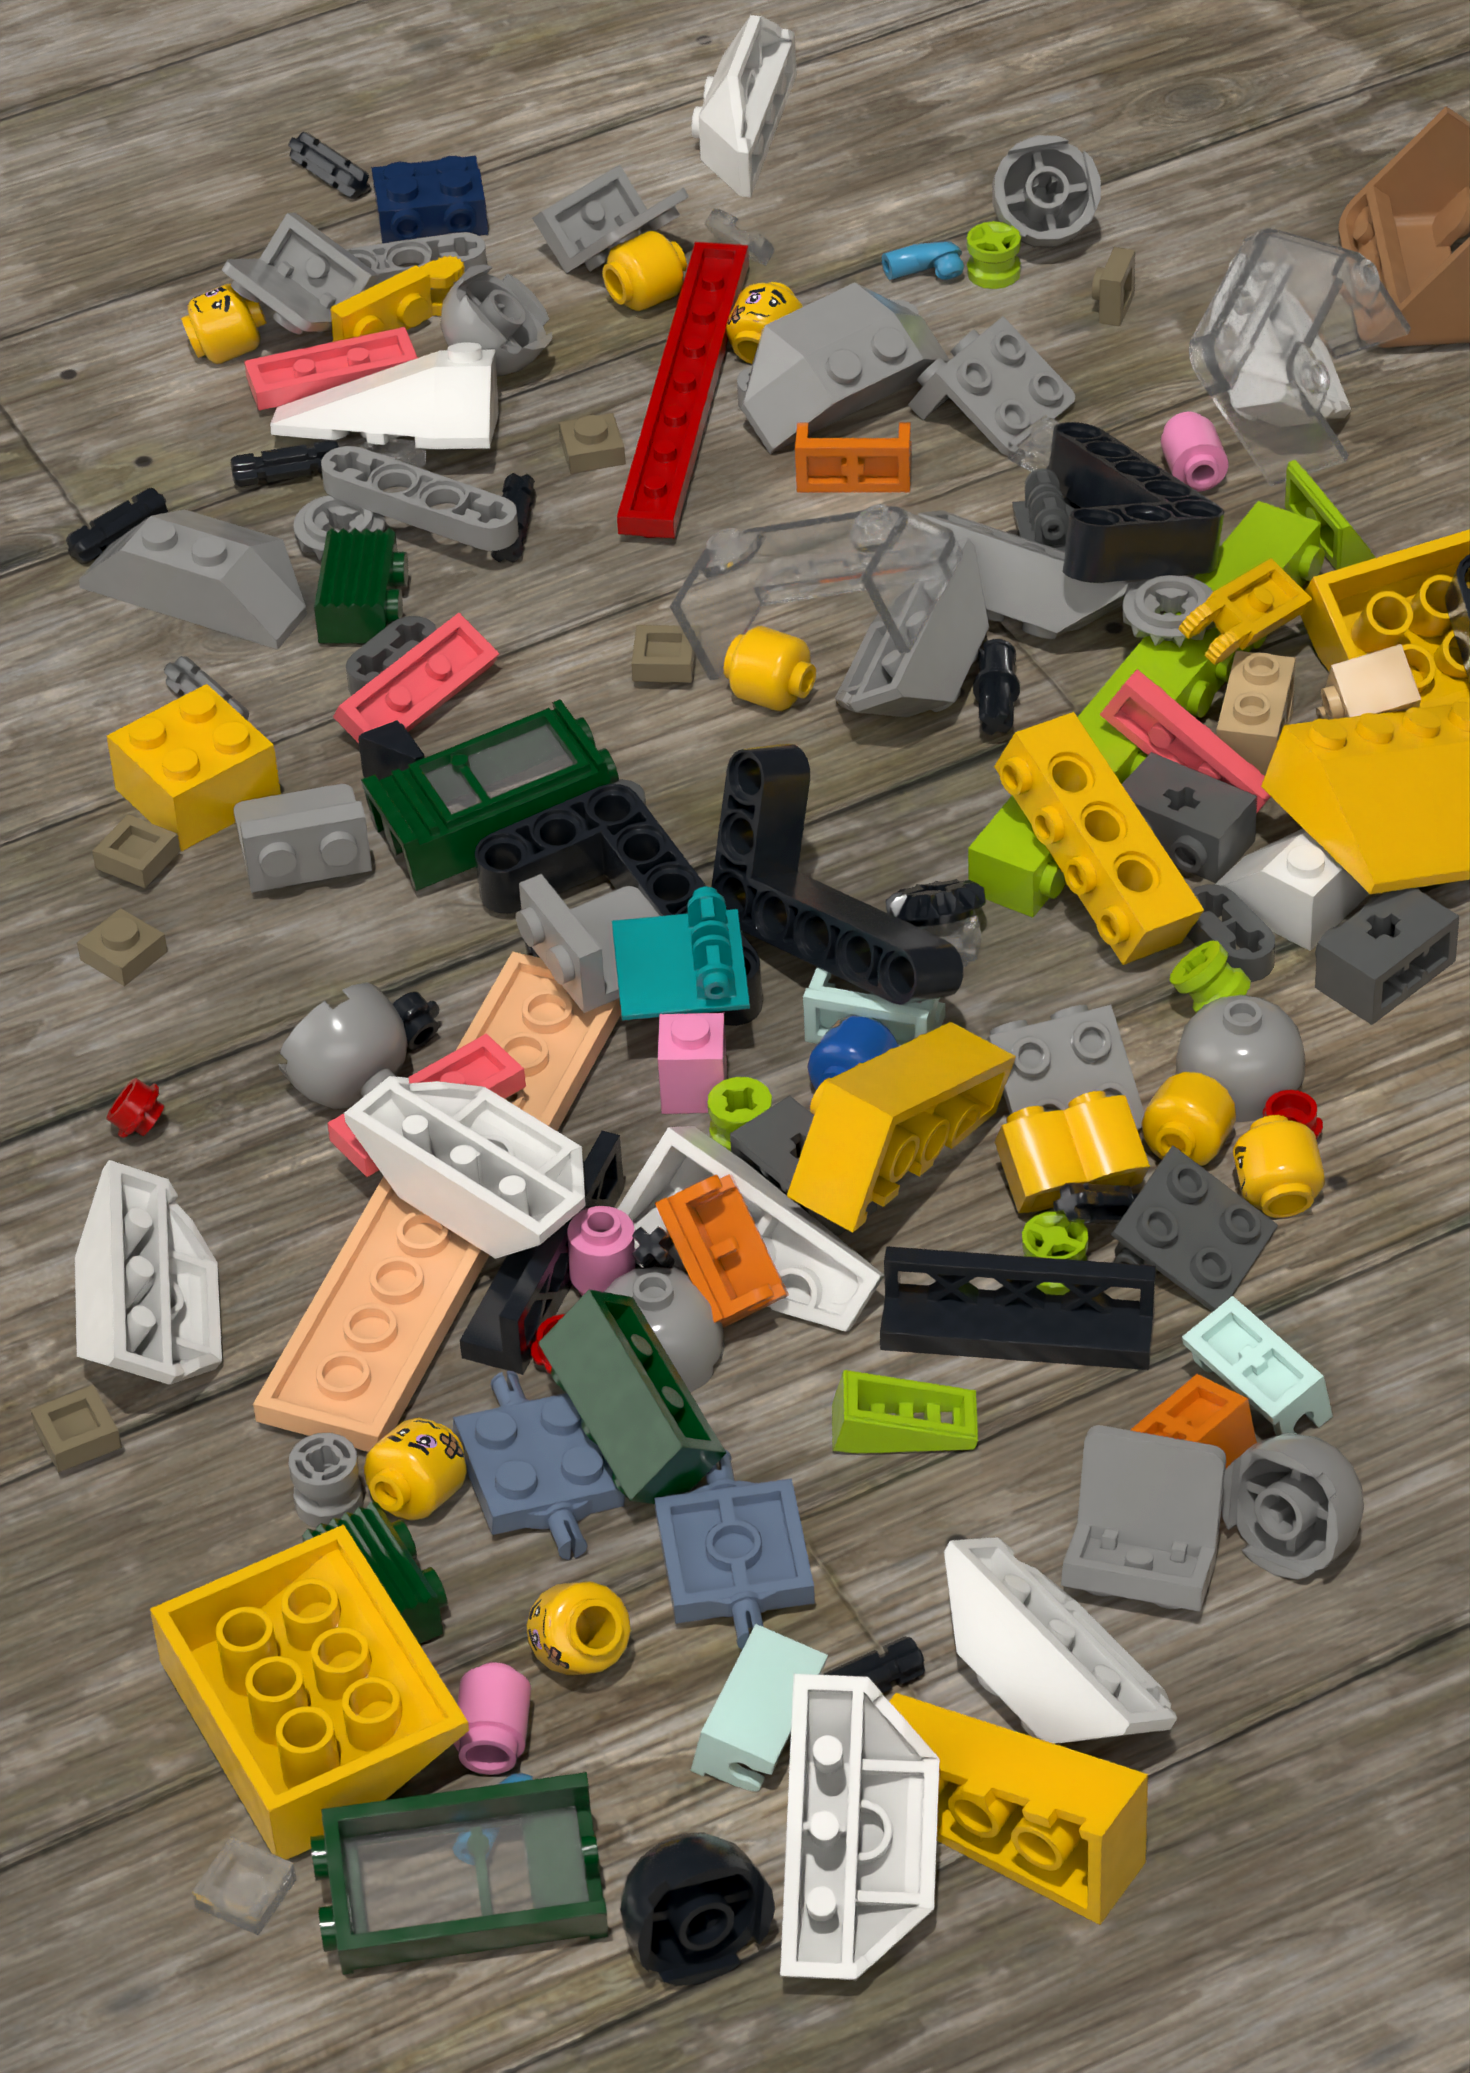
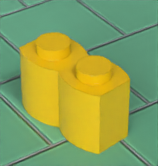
[995,1091,1150,1213]

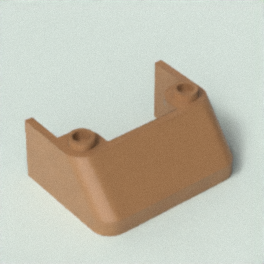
[1339,106,1470,348]

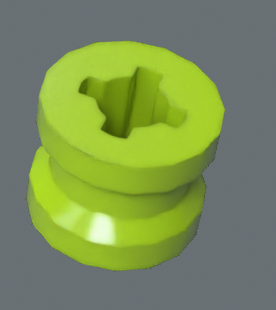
[966,221,1021,289]
[1169,941,1251,1013]
[707,1077,772,1152]
[1022,1211,1088,1295]

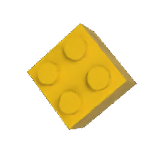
[106,684,281,852]

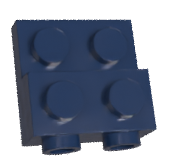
[371,155,488,244]

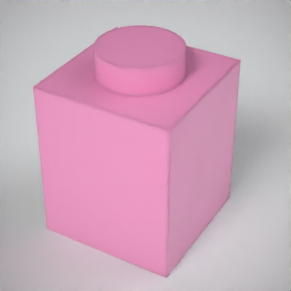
[658,1013,727,1114]

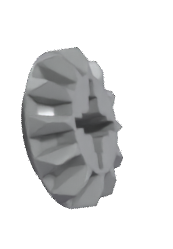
[293,495,386,561]
[1123,575,1216,647]

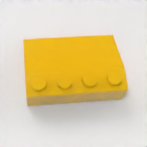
[1300,529,1470,708]
[1261,702,1470,894]
[150,1525,469,1864]

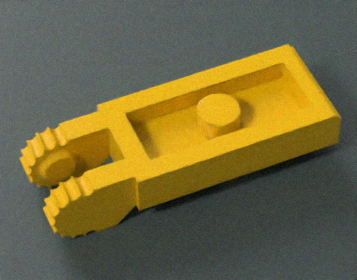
[330,255,465,342]
[1178,558,1313,665]

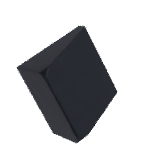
[358,720,425,780]

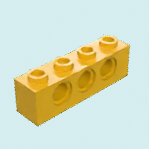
[994,712,1204,965]

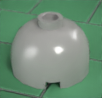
[992,135,1101,247]
[440,264,552,377]
[278,982,408,1109]
[1176,995,1306,1122]
[604,1266,725,1392]
[1221,1433,1364,1579]

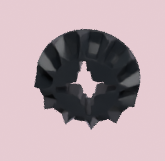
[885,879,986,927]

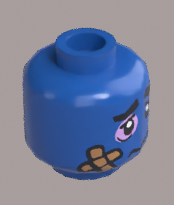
[807,1016,899,1090]

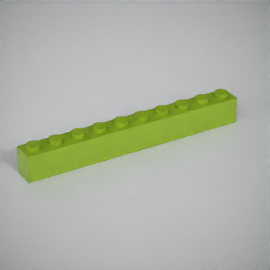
[968,501,1325,918]

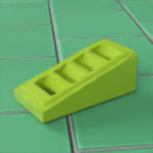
[832,1370,978,1453]

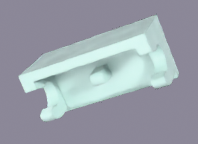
[803,967,945,1046]
[1182,1296,1333,1436]
[691,1624,828,1791]

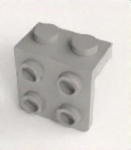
[532,164,689,274]
[222,213,380,334]
[908,316,1075,456]
[233,784,372,893]
[516,874,660,1013]
[986,1005,1144,1130]
[1061,1425,1226,1612]

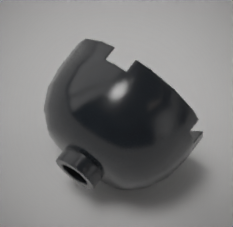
[620,1832,775,1986]

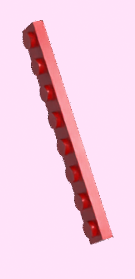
[617,242,749,539]

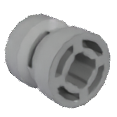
[288,1433,363,1528]

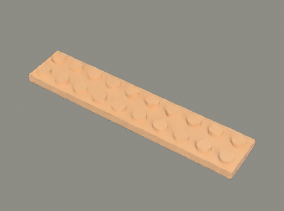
[253,951,621,1452]

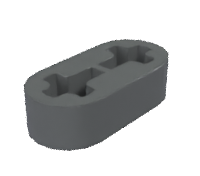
[346,616,437,696]
[1187,884,1275,982]

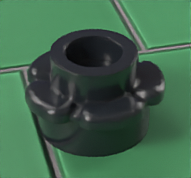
[393,992,440,1050]

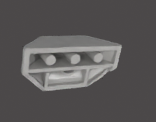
[741,282,950,454]
[79,509,307,650]
[916,510,1144,639]
[835,538,989,718]

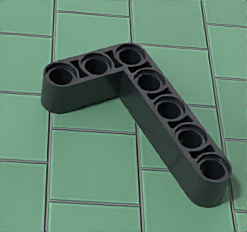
[1048,422,1224,583]
[711,744,963,1005]
[475,784,763,1026]

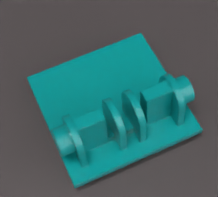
[612,887,750,1020]

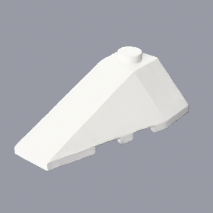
[270,342,499,449]
[1216,828,1369,951]
[618,1126,884,1332]

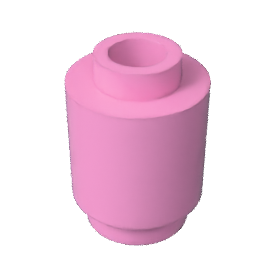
[1161,412,1228,492]
[568,1206,636,1296]
[454,1662,531,1775]

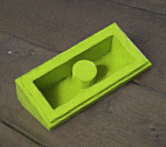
[1285,460,1376,570]

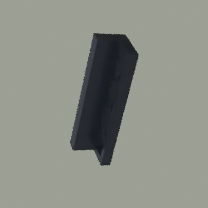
[460,1131,624,1375]
[880,1246,1156,1370]

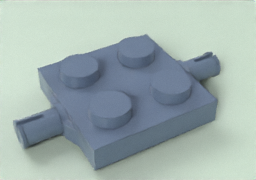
[453,1371,625,1560]
[654,1450,815,1650]

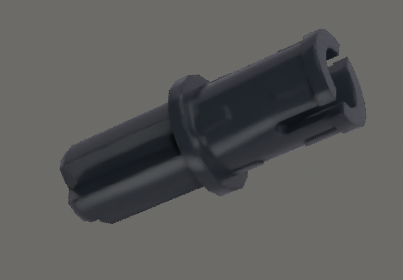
[973,639,1020,736]

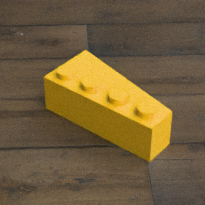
[787,1022,1016,1233]
[889,1693,1148,1925]

